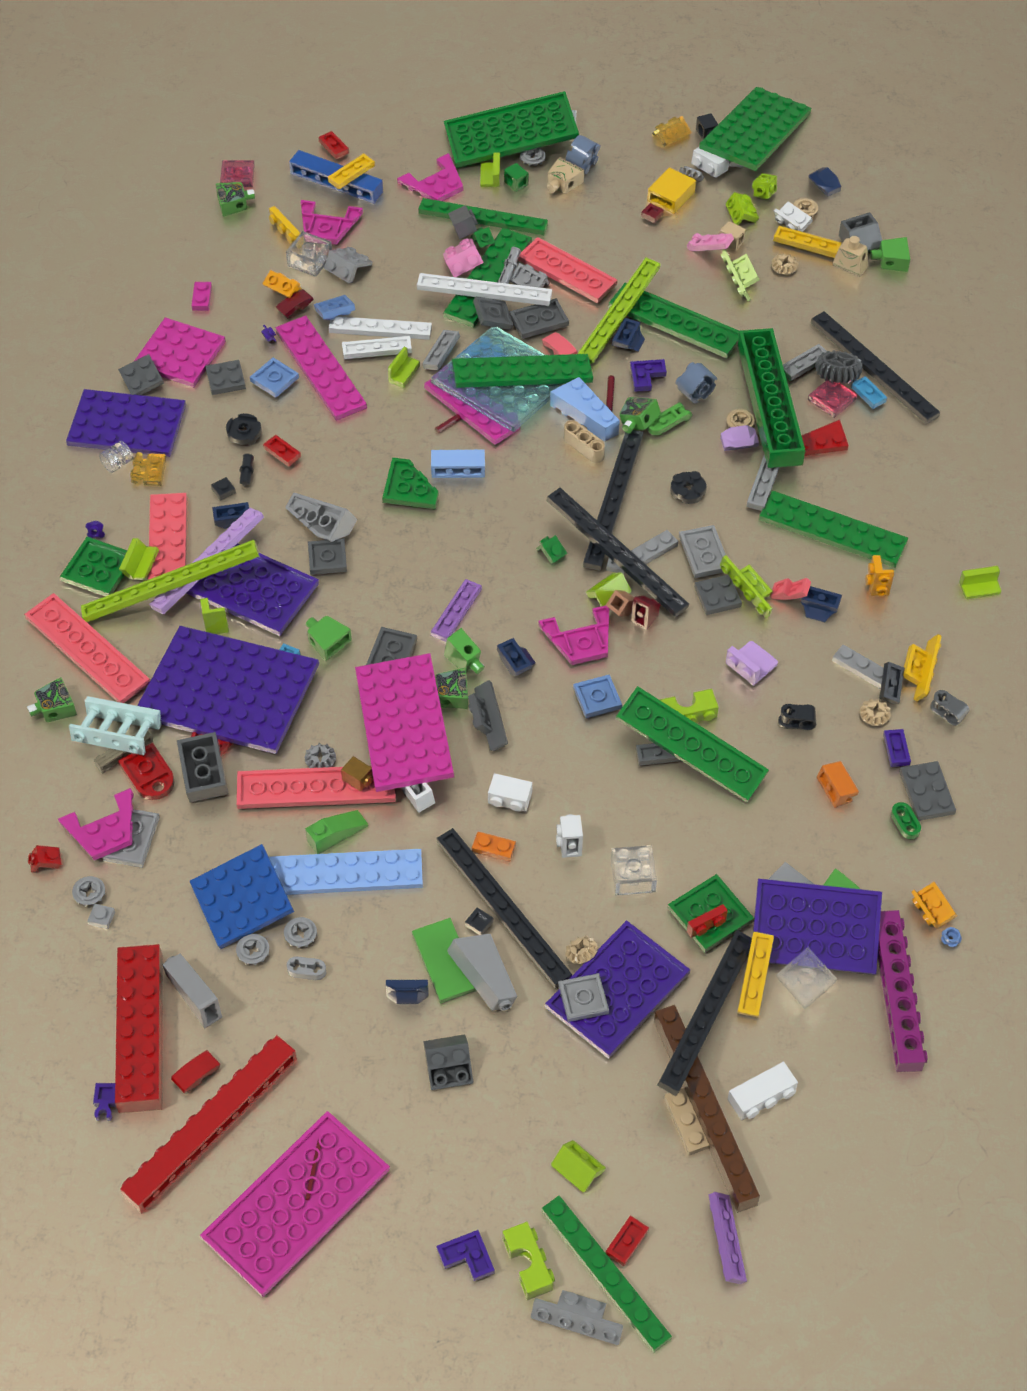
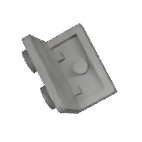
[324,247,373,283]

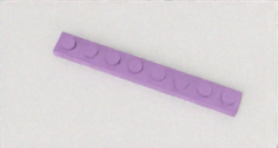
[149,508,264,615]

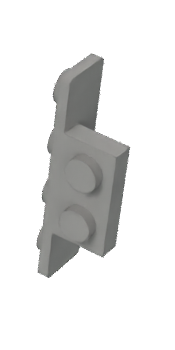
[531,1290,623,1345]

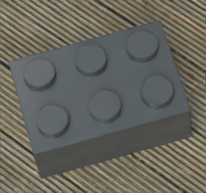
[177,732,229,802]

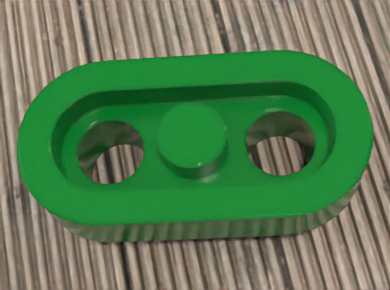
[891,802,921,839]

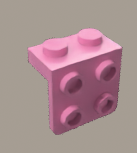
[443,238,484,277]

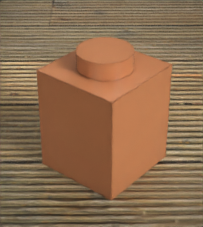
[606,590,634,617]

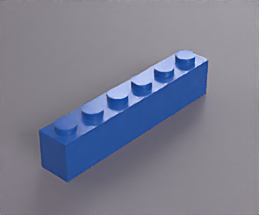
[289,150,383,204]

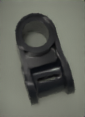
[778,704,816,730]

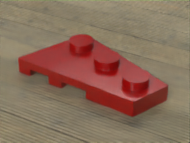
[801,419,849,456]

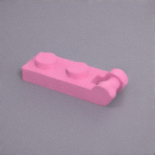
[687,233,734,251]

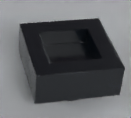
[211,477,236,501]
[465,907,494,935]

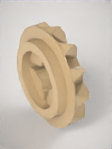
[793,198,818,218]
[771,253,798,275]
[726,409,755,428]
[860,698,891,726]
[565,935,598,964]

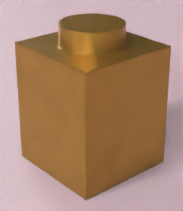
[341,756,373,792]

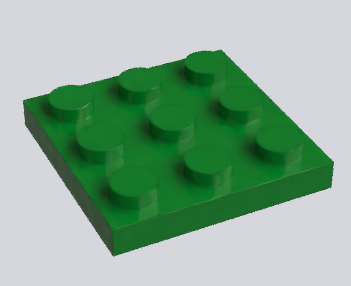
[60,537,127,596]
[668,874,754,953]

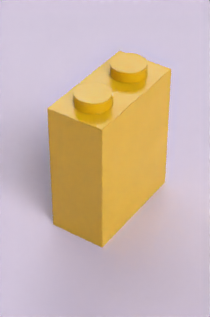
[647,167,696,214]

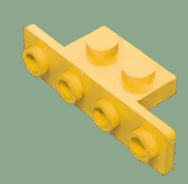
[903,634,942,702]

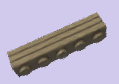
[94,730,153,774]

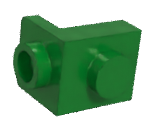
[470,227,495,248]
[536,535,567,564]

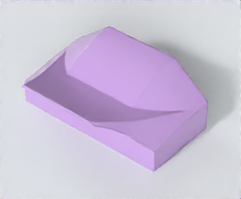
[720,425,759,451]

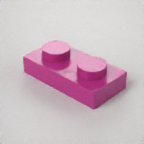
[191,282,212,311]

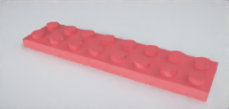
[24,593,150,703]
[236,766,396,809]

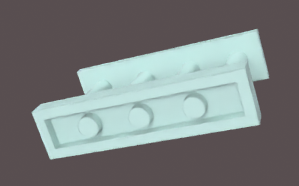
[69,696,162,755]

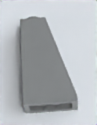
[447,934,517,1011]
[162,953,222,1029]

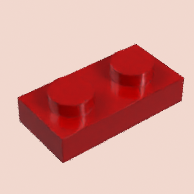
[319,131,349,159]
[263,435,301,467]
[687,904,728,938]
[605,1215,649,1266]

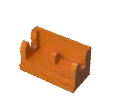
[817,761,859,808]

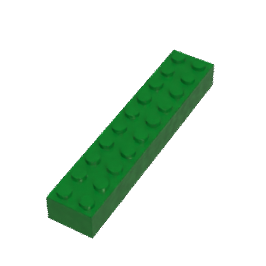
[737,328,805,468]

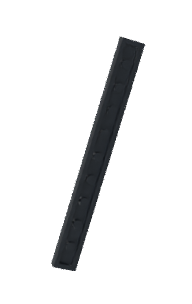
[811,311,940,424]
[583,430,644,571]
[546,487,689,617]
[437,828,572,989]
[657,930,752,1096]

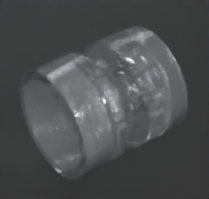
[99,440,133,473]

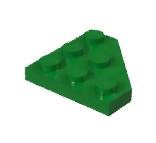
[382,457,439,509]

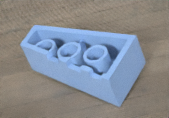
[550,377,620,442]

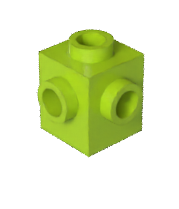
[752,173,777,199]

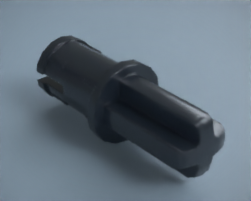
[239,454,254,487]

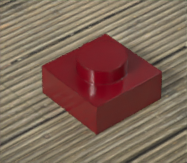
[641,203,664,224]

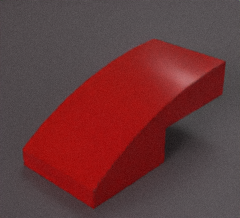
[171,1050,220,1093]

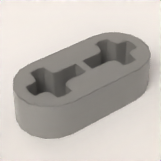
[287,956,326,980]

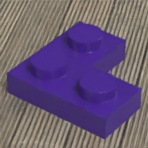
[630,359,667,392]
[436,1230,495,1281]

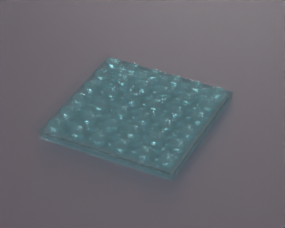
[431,327,564,432]

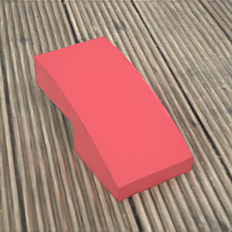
[542,332,577,355]
[770,578,811,600]

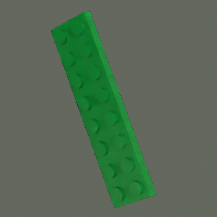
[443,228,532,328]
[608,283,739,358]
[451,354,594,388]
[759,490,908,568]
[616,686,769,803]

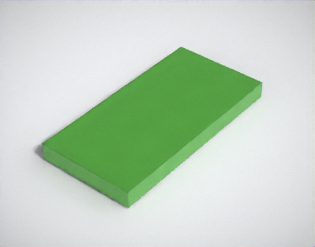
[412,918,477,1004]

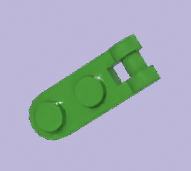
[647,402,692,435]

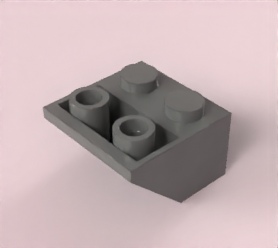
[839,212,882,253]
[423,1034,473,1090]

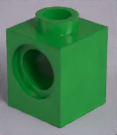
[504,163,529,192]

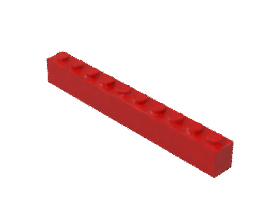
[120,1035,297,1214]

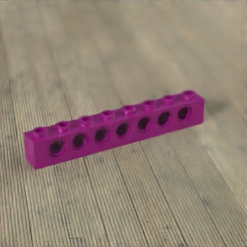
[878,910,928,1072]

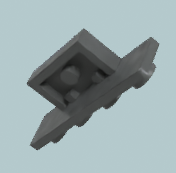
[468,680,508,752]

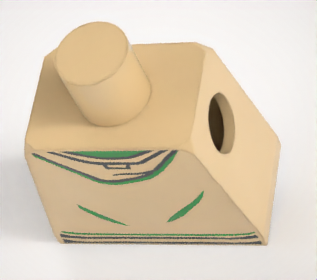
[547,157,584,194]
[832,236,868,277]

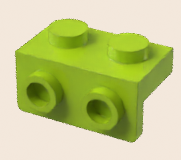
[726,192,759,225]

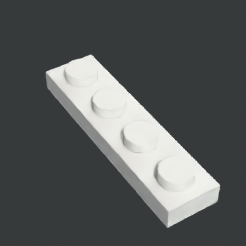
[342,336,412,359]

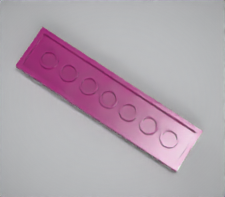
[275,315,367,421]

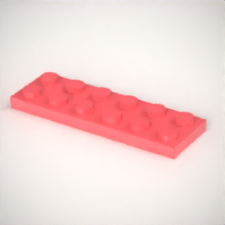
[518,237,617,303]
[148,493,187,580]

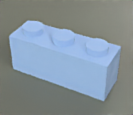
[431,449,485,478]

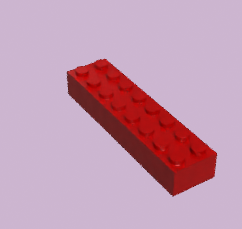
[115,944,163,1113]

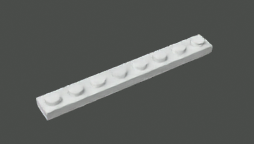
[417,273,552,306]

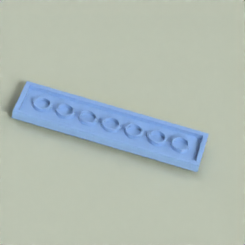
[269,849,423,895]

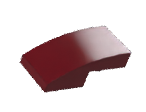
[276,289,314,319]

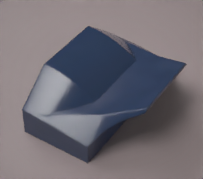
[809,167,841,197]
[612,318,645,352]
[212,502,249,529]
[801,586,842,622]
[497,638,536,677]
[386,980,429,1004]

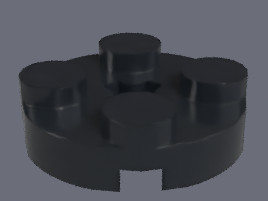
[226,413,262,445]
[670,471,707,504]

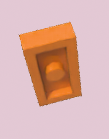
[472,832,516,862]

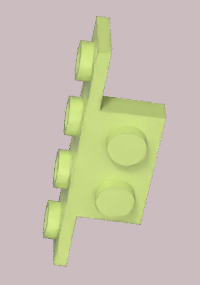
[720,249,760,301]

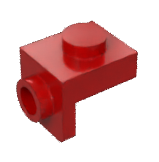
[28,845,62,873]

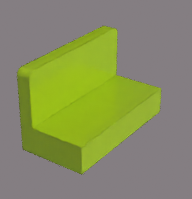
[480,153,500,187]
[388,346,420,388]
[119,538,159,580]
[959,566,1001,599]
[586,572,632,606]
[200,598,229,634]
[551,1140,606,1192]

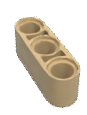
[563,420,605,463]

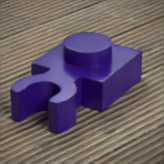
[93,1083,116,1121]

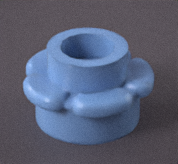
[941,927,962,947]

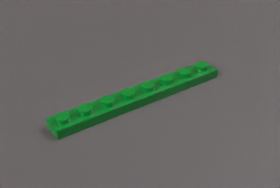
[418,198,548,236]
[541,1195,672,1353]

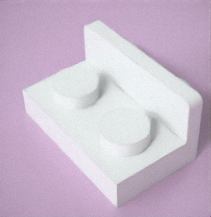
[774,201,813,232]

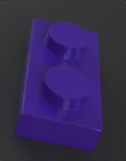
[883,729,911,767]

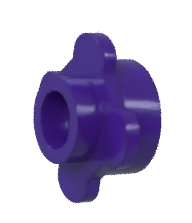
[261,325,276,342]
[85,521,105,538]

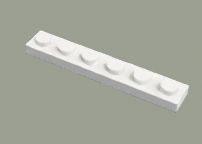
[329,316,432,340]

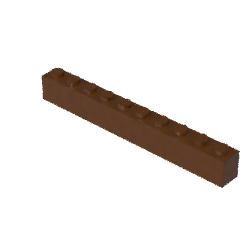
[654,1005,760,1213]

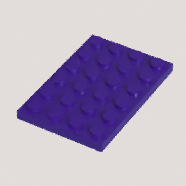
[66,389,186,457]
[186,543,319,636]
[753,879,882,975]
[545,920,690,1059]

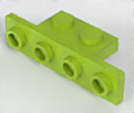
[720,555,773,618]

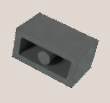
[448,205,478,239]

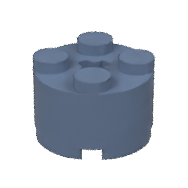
[565,135,601,174]
[675,362,717,404]

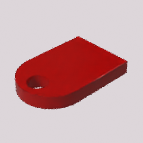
[118,743,174,800]

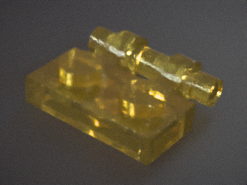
[130,452,166,486]

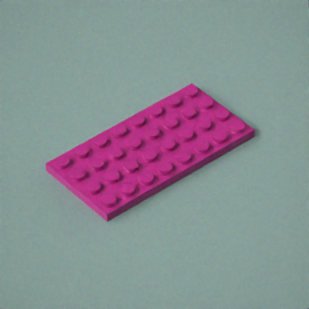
[355,653,454,792]
[200,1111,390,1297]

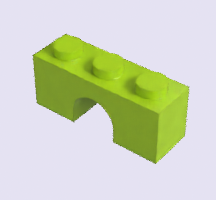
[660,689,719,723]
[502,1222,555,1300]

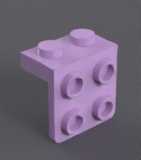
[726,641,778,686]

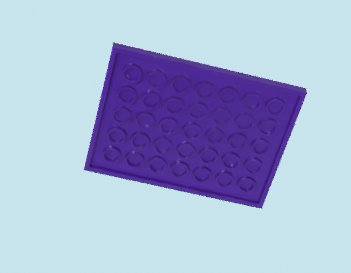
[137,626,319,754]

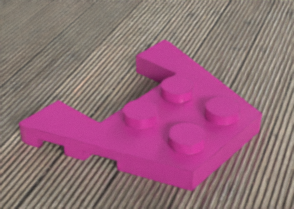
[397,153,464,201]
[301,200,363,244]
[538,605,609,665]
[58,788,134,861]

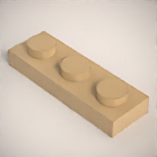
[664,1088,709,1155]

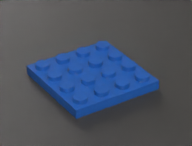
[190,844,294,949]

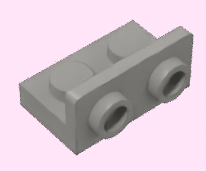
[510,263,550,288]

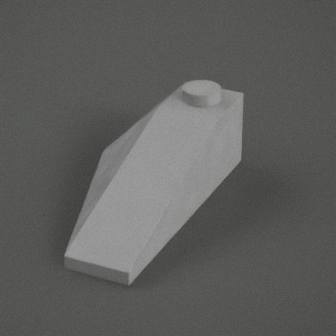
[285,493,357,542]

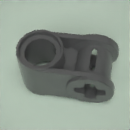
[930,690,970,726]

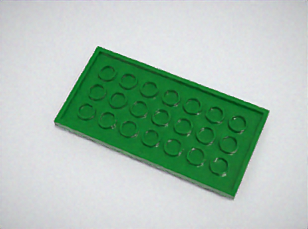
[699,87,812,171]
[444,91,579,168]

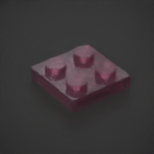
[220,160,255,187]
[808,381,857,418]

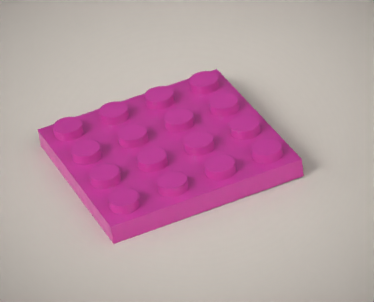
[134,317,226,388]

